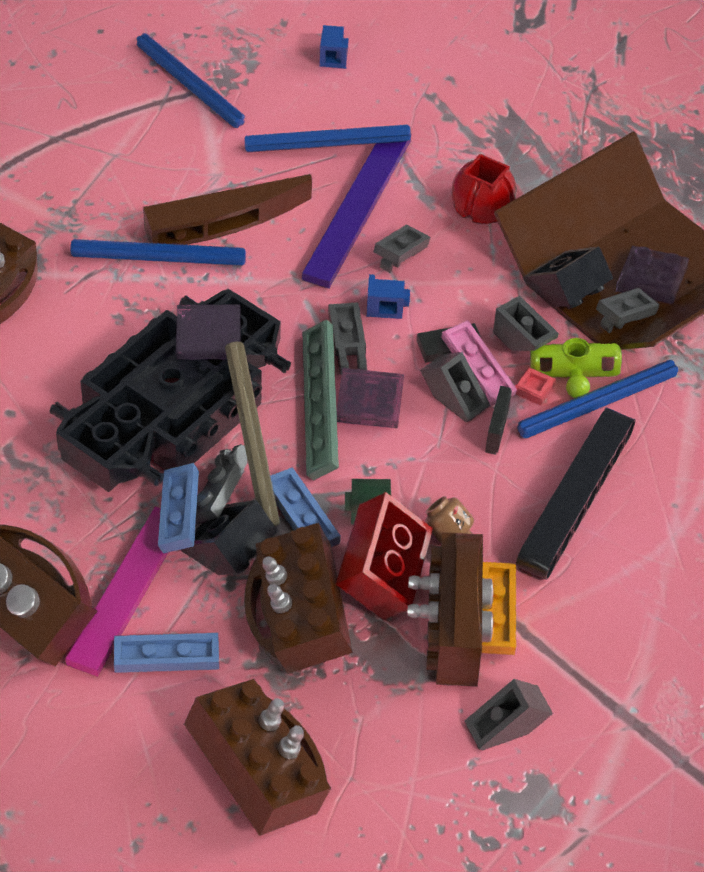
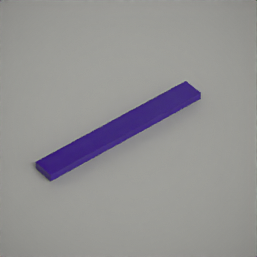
[302,139,411,289]

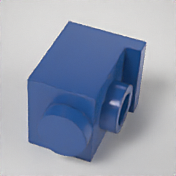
[319,25,349,69]
[366,274,410,319]

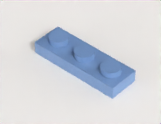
[158,463,199,554]
[271,467,341,547]
[114,633,219,673]

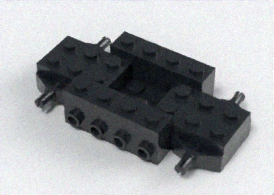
[50,289,291,492]

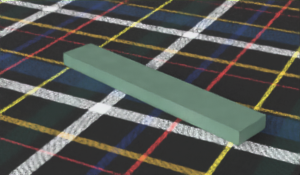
[302,319,339,481]

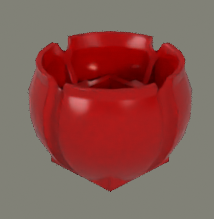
[451,154,517,224]

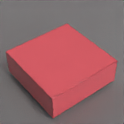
[515,367,556,406]

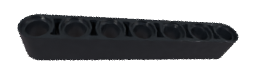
[516,407,636,580]

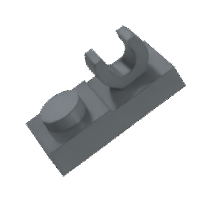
[373,224,430,273]
[596,288,659,333]

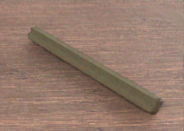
[225,342,280,527]

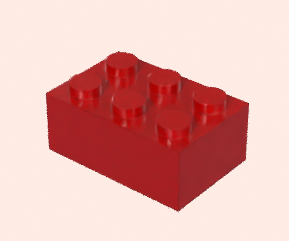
[336,492,433,620]

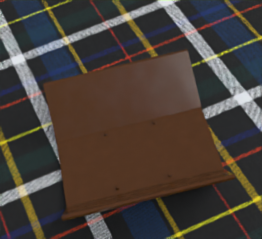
[494,131,704,350]

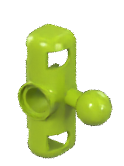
[530,338,622,398]

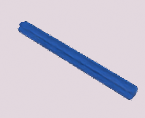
[136,33,245,128]
[244,124,411,152]
[70,239,246,265]
[517,360,678,438]

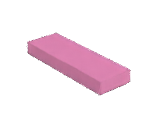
[441,320,517,407]

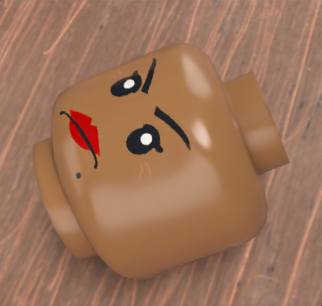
[425,496,474,543]

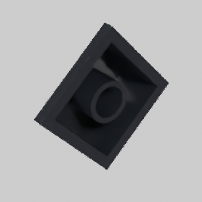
[523,246,613,309]
[181,500,278,575]

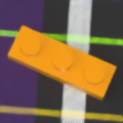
[481,562,516,655]

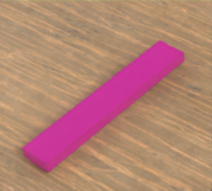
[66,506,169,677]

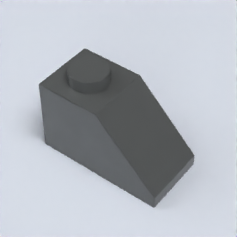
[493,296,559,351]
[420,352,490,422]
[465,679,553,750]

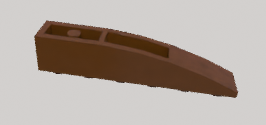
[143,174,312,245]

